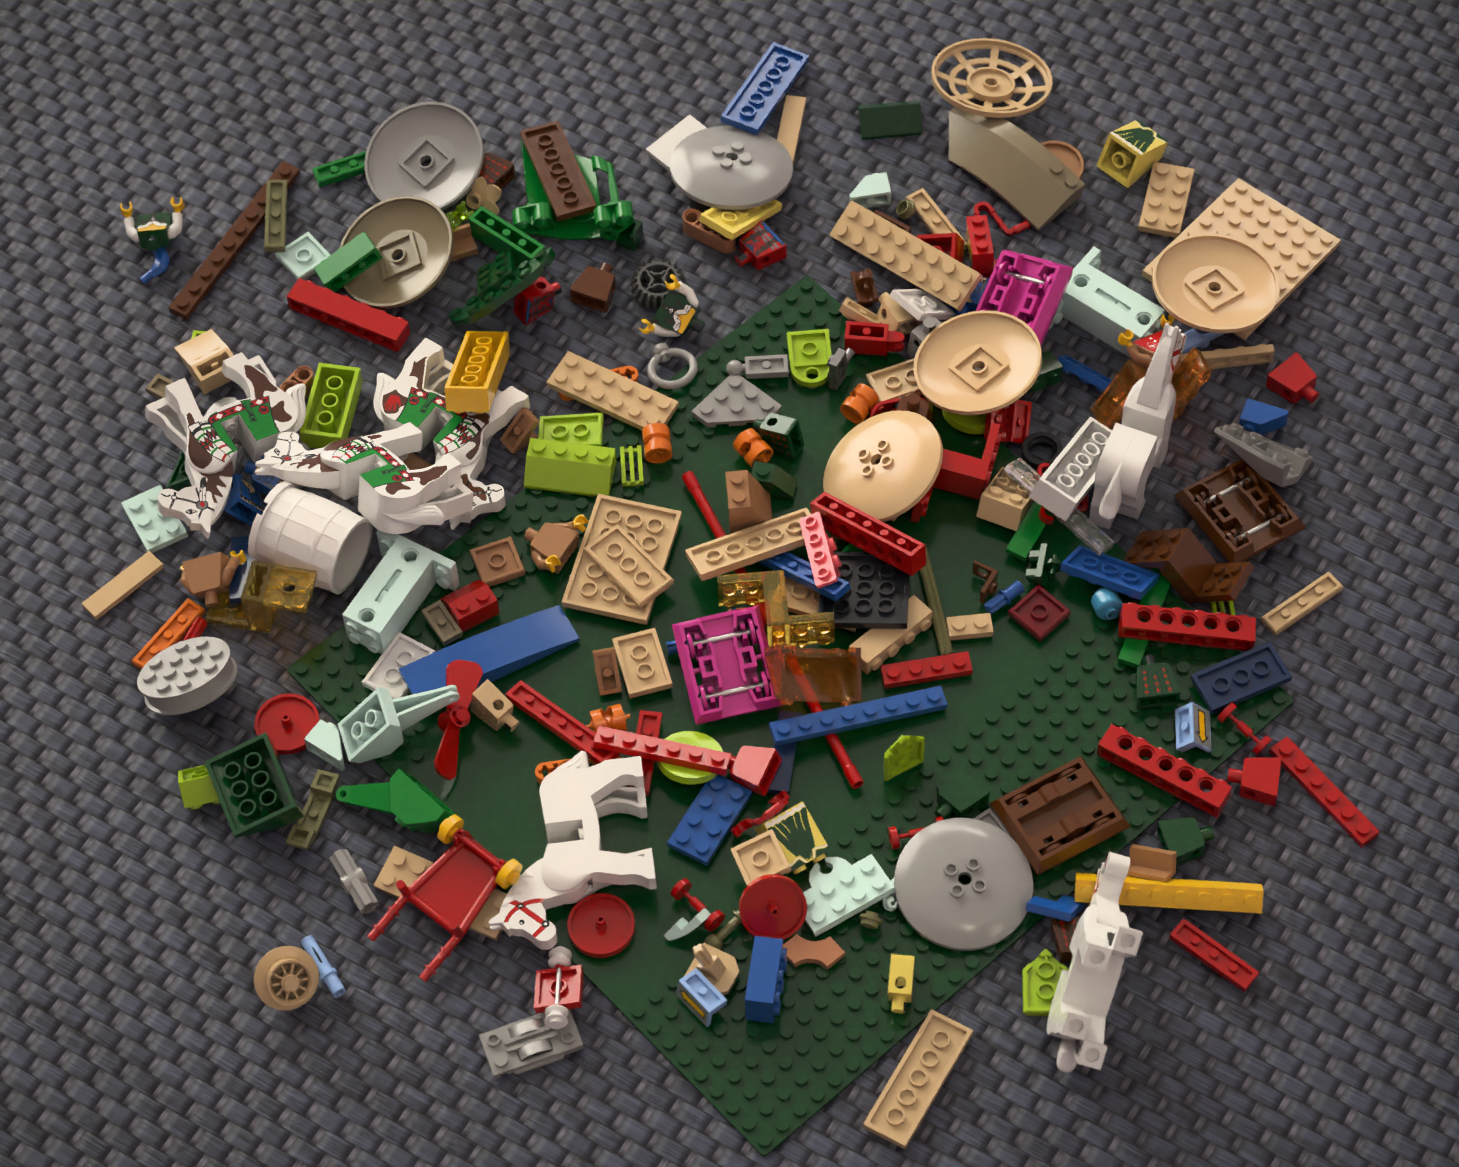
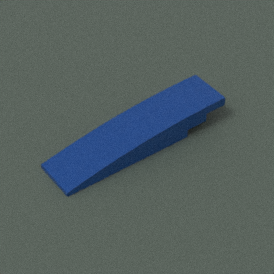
[399,605,580,695]

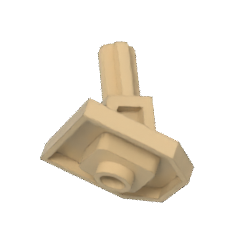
[684,943,740,995]

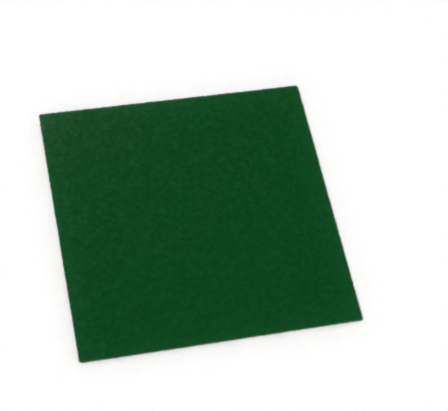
[288,276,1293,1157]

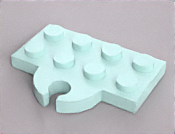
[803,854,895,937]

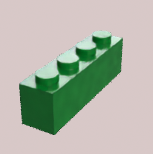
[468,206,545,265]

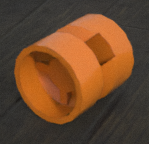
[840,383,879,424]
[642,423,672,463]

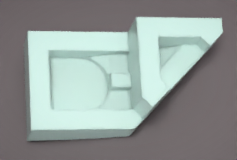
[664,908,711,941]

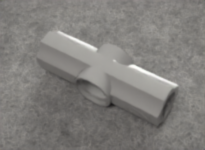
[329,849,379,914]

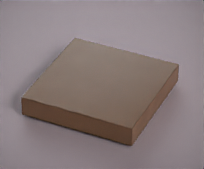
[470,536,526,587]

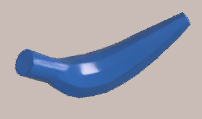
[140,247,170,284]

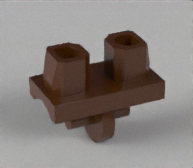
[850,268,879,308]

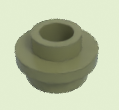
[896,199,915,220]
[859,911,883,929]

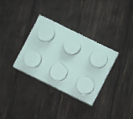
[121,485,188,553]

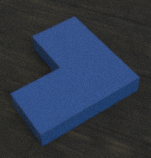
[1026,895,1085,922]

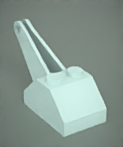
[338,685,460,763]

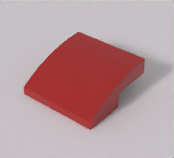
[984,400,1032,444]

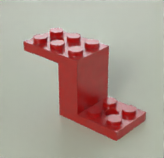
[910,422,1002,523]

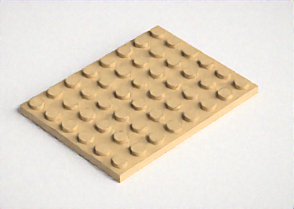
[1142,178,1341,340]

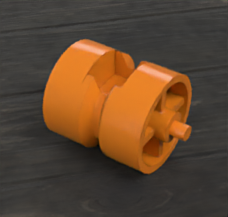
[733,428,773,469]
[586,704,631,733]

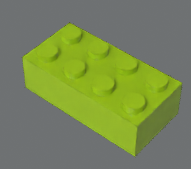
[299,363,363,449]

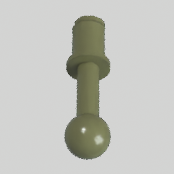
[704,909,743,950]

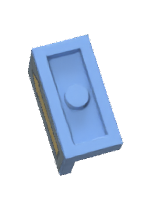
[1175,702,1212,752]
[676,968,727,1027]

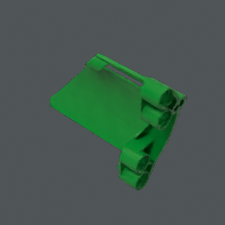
[512,138,634,241]

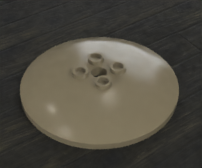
[339,196,454,309]

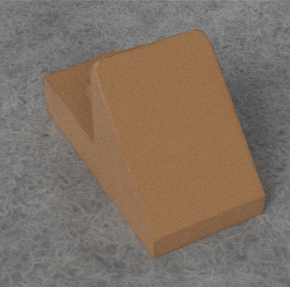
[500,407,540,454]
[592,647,622,696]

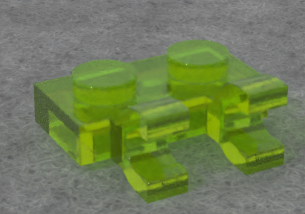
[446,200,474,230]

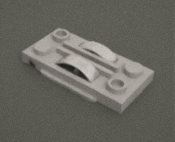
[479,1009,584,1079]

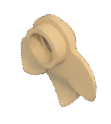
[466,177,502,215]

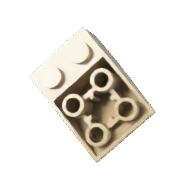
[174,329,234,395]
[976,467,1038,531]

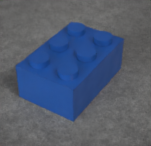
[745,936,788,1023]

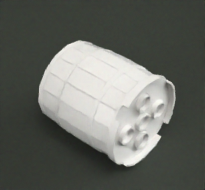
[248,481,372,595]

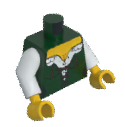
[120,197,185,251]
[639,274,706,337]

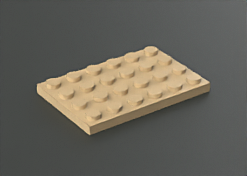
[562,494,682,625]

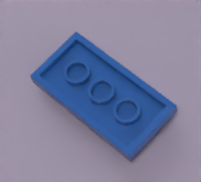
[1060,545,1160,600]
[667,774,752,866]

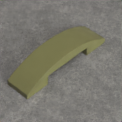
[285,769,340,850]

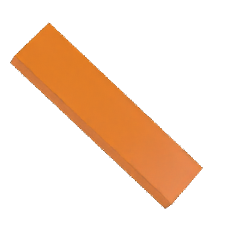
[132,598,206,670]

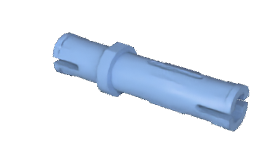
[301,935,346,998]

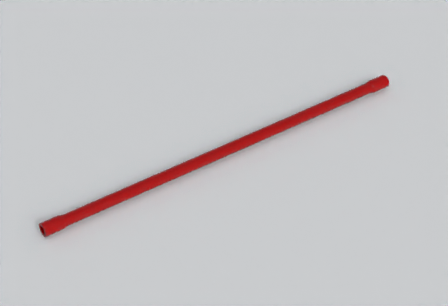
[682,471,864,789]

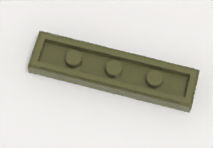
[264,180,288,252]

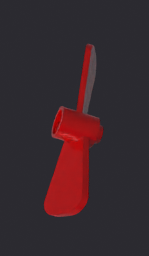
[434,660,483,781]

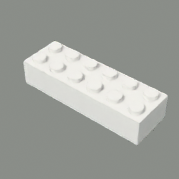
[1029,416,1112,521]

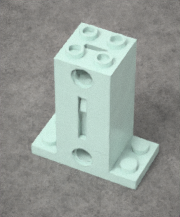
[1049,247,1165,358]
[342,530,460,654]

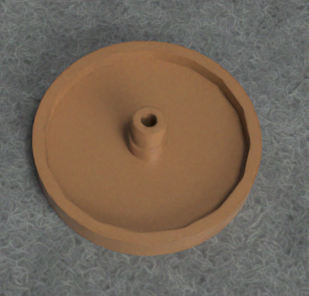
[1041,141,1084,179]

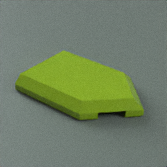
[883,735,925,781]
[1022,949,1069,1016]

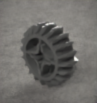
[630,259,686,311]

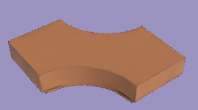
[783,934,845,970]

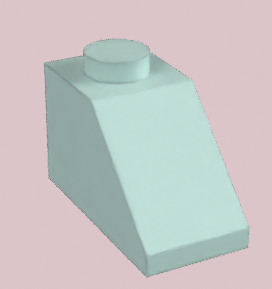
[850,172,891,208]
[304,719,345,771]

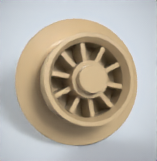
[254,946,319,1010]

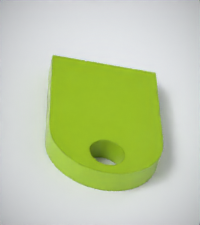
[787,329,832,388]

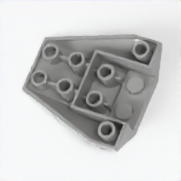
[1214,423,1313,487]

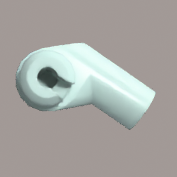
[882,878,898,911]

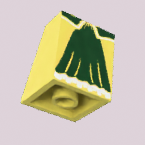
[1096,120,1169,188]
[755,801,830,875]

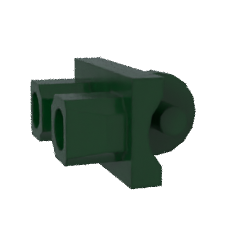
[1025,543,1062,589]

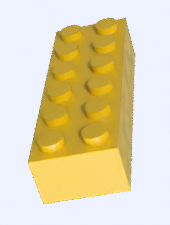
[445,331,510,414]

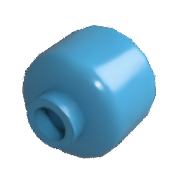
[1091,587,1123,620]

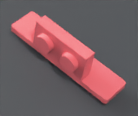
[799,512,842,588]

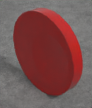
[254,693,320,755]
[739,874,807,940]
[567,893,635,958]

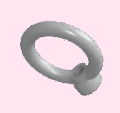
[647,343,698,389]

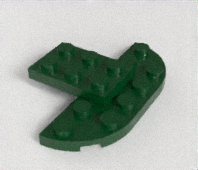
[448,247,555,327]

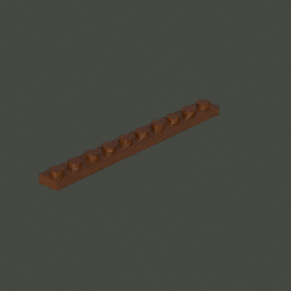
[169,161,300,320]

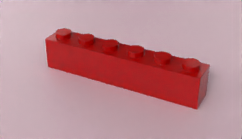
[286,278,410,352]

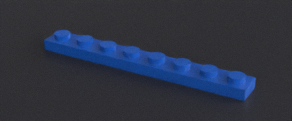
[769,686,948,746]

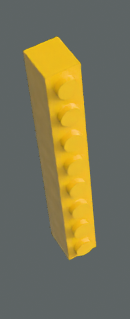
[1074,873,1264,914]

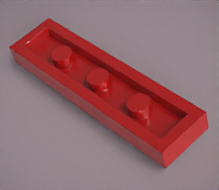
[880,651,973,689]
[627,710,663,796]
[1169,918,1259,993]

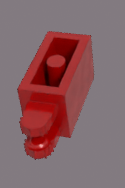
[845,321,905,356]

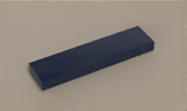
[229,536,253,604]
[767,710,802,795]

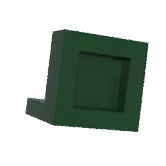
[615,219,643,252]

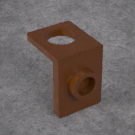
[972,560,998,604]

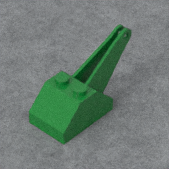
[336,768,458,834]

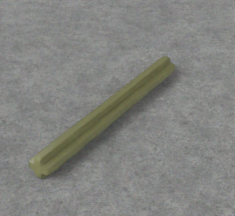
[920,543,953,655]

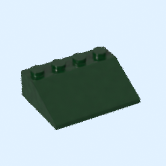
[204,732,304,838]

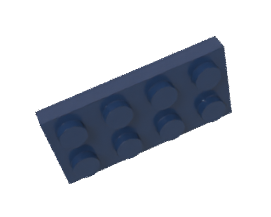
[1190,642,1292,714]

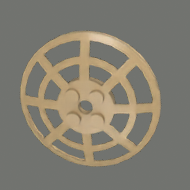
[931,38,1053,118]

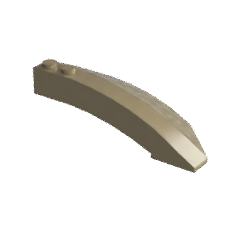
[948,102,1085,231]

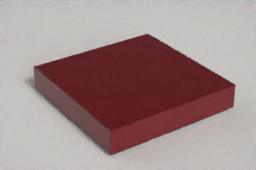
[1008,584,1071,642]

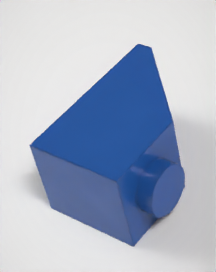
[1239,398,1289,435]

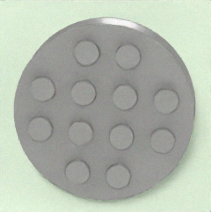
[137,637,238,715]

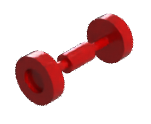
[1217,702,1272,756]
[888,816,943,850]
[670,878,725,932]

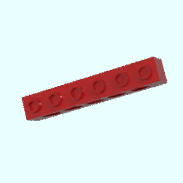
[810,491,926,576]
[1118,602,1256,651]
[1097,724,1232,818]

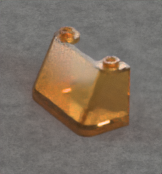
[764,644,862,707]

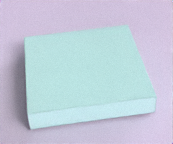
[275,232,330,280]

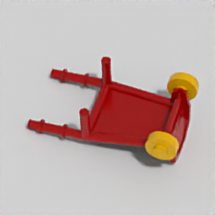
[367,814,522,983]

